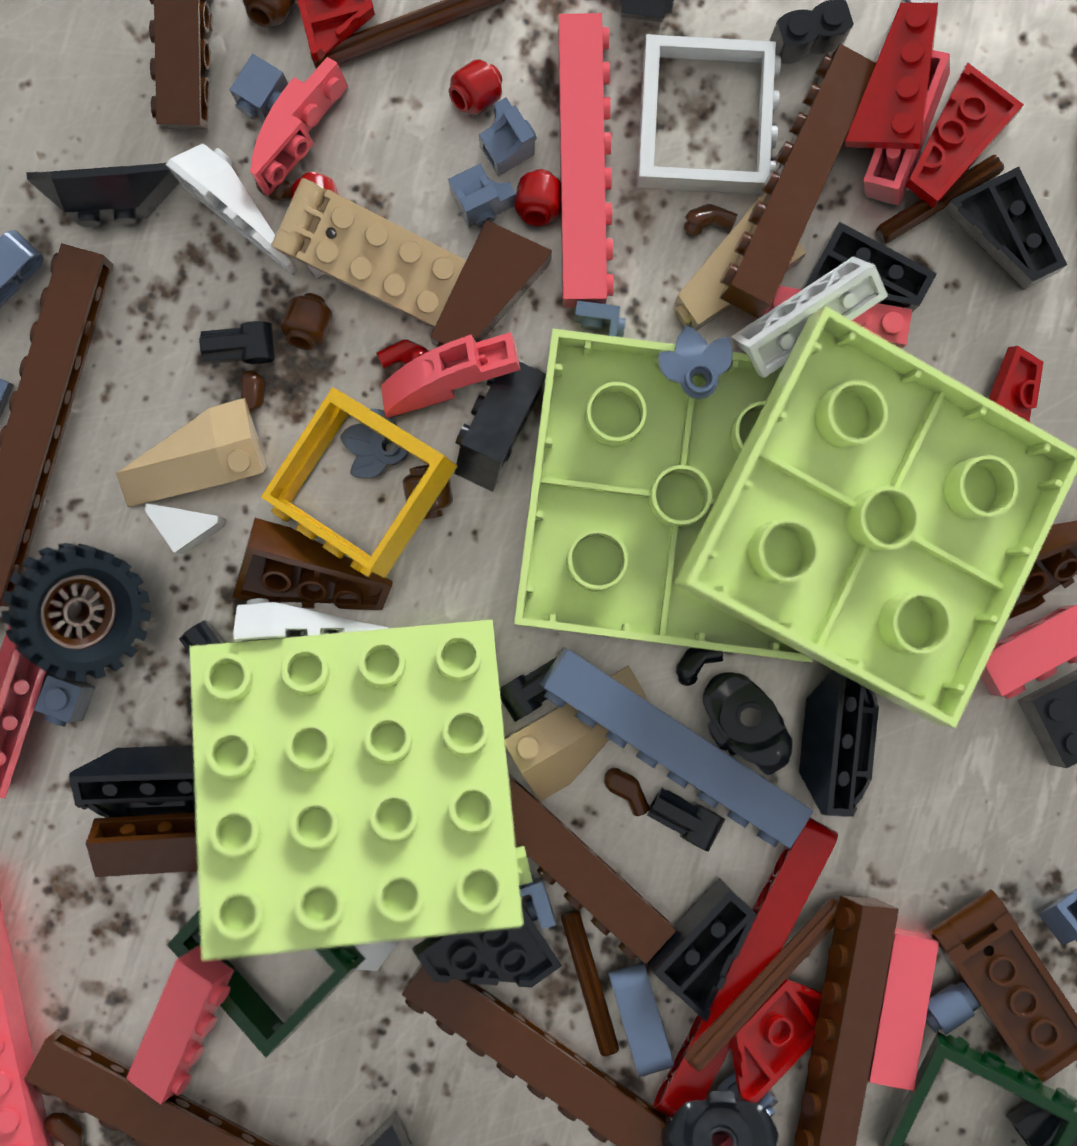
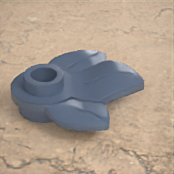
[658,326,732,399]
[340,409,408,479]

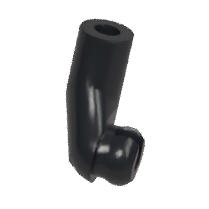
[676,648,723,686]

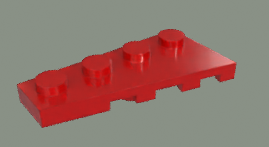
[845,3,938,150]
[905,62,1024,208]
[989,346,1044,423]

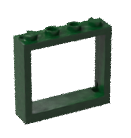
[167,909,366,1058]
[882,1031,1077,1146]

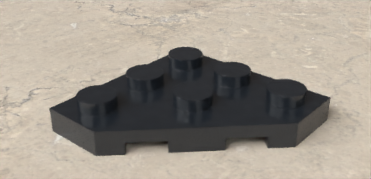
[412,905,562,987]

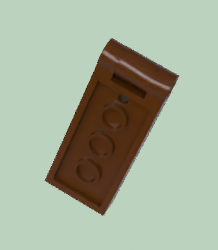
[929,889,1077,1084]

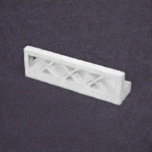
[731,257,888,378]

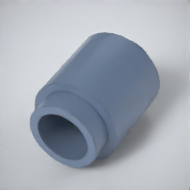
[926,981,980,1035]

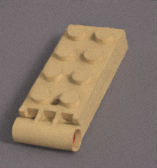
[271,178,467,327]

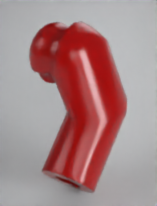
[376,339,429,368]

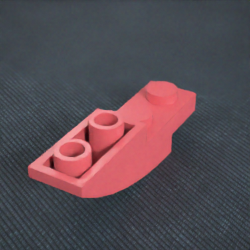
[250,57,348,196]
[381,332,520,418]

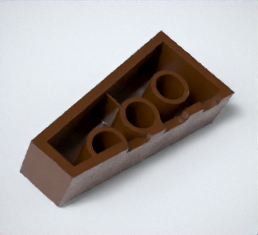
[149,0,213,129]

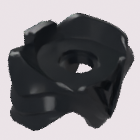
[703,672,793,775]
[662,1091,779,1146]

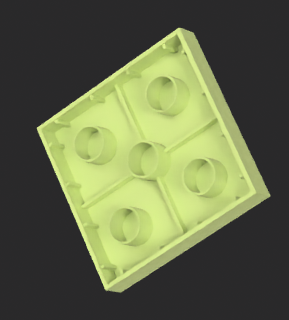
[674,306,1077,728]
[514,328,813,663]
[190,619,523,961]

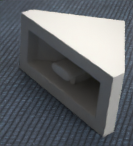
[145,503,226,555]

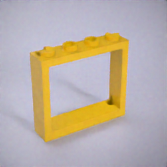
[261,387,457,578]

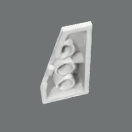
[166,144,298,276]
[233,598,388,642]

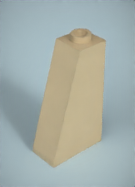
[674,193,806,331]

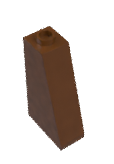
[430,220,552,348]

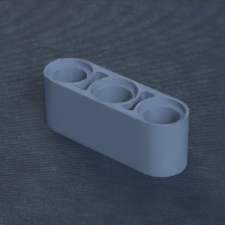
[0,230,44,308]
[608,962,675,1077]

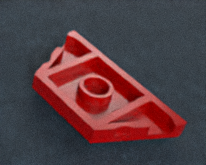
[297,0,375,62]
[730,978,822,1103]

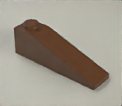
[232,518,393,610]
[1007,521,1077,620]

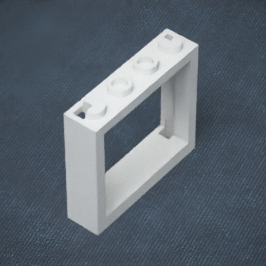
[636,34,781,195]

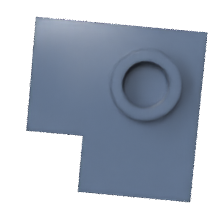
[479,97,537,177]
[448,163,516,228]

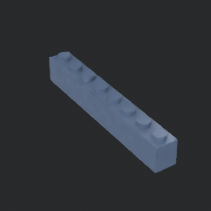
[540,647,814,848]

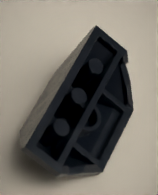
[26,162,179,227]
[799,669,879,817]
[69,745,196,818]

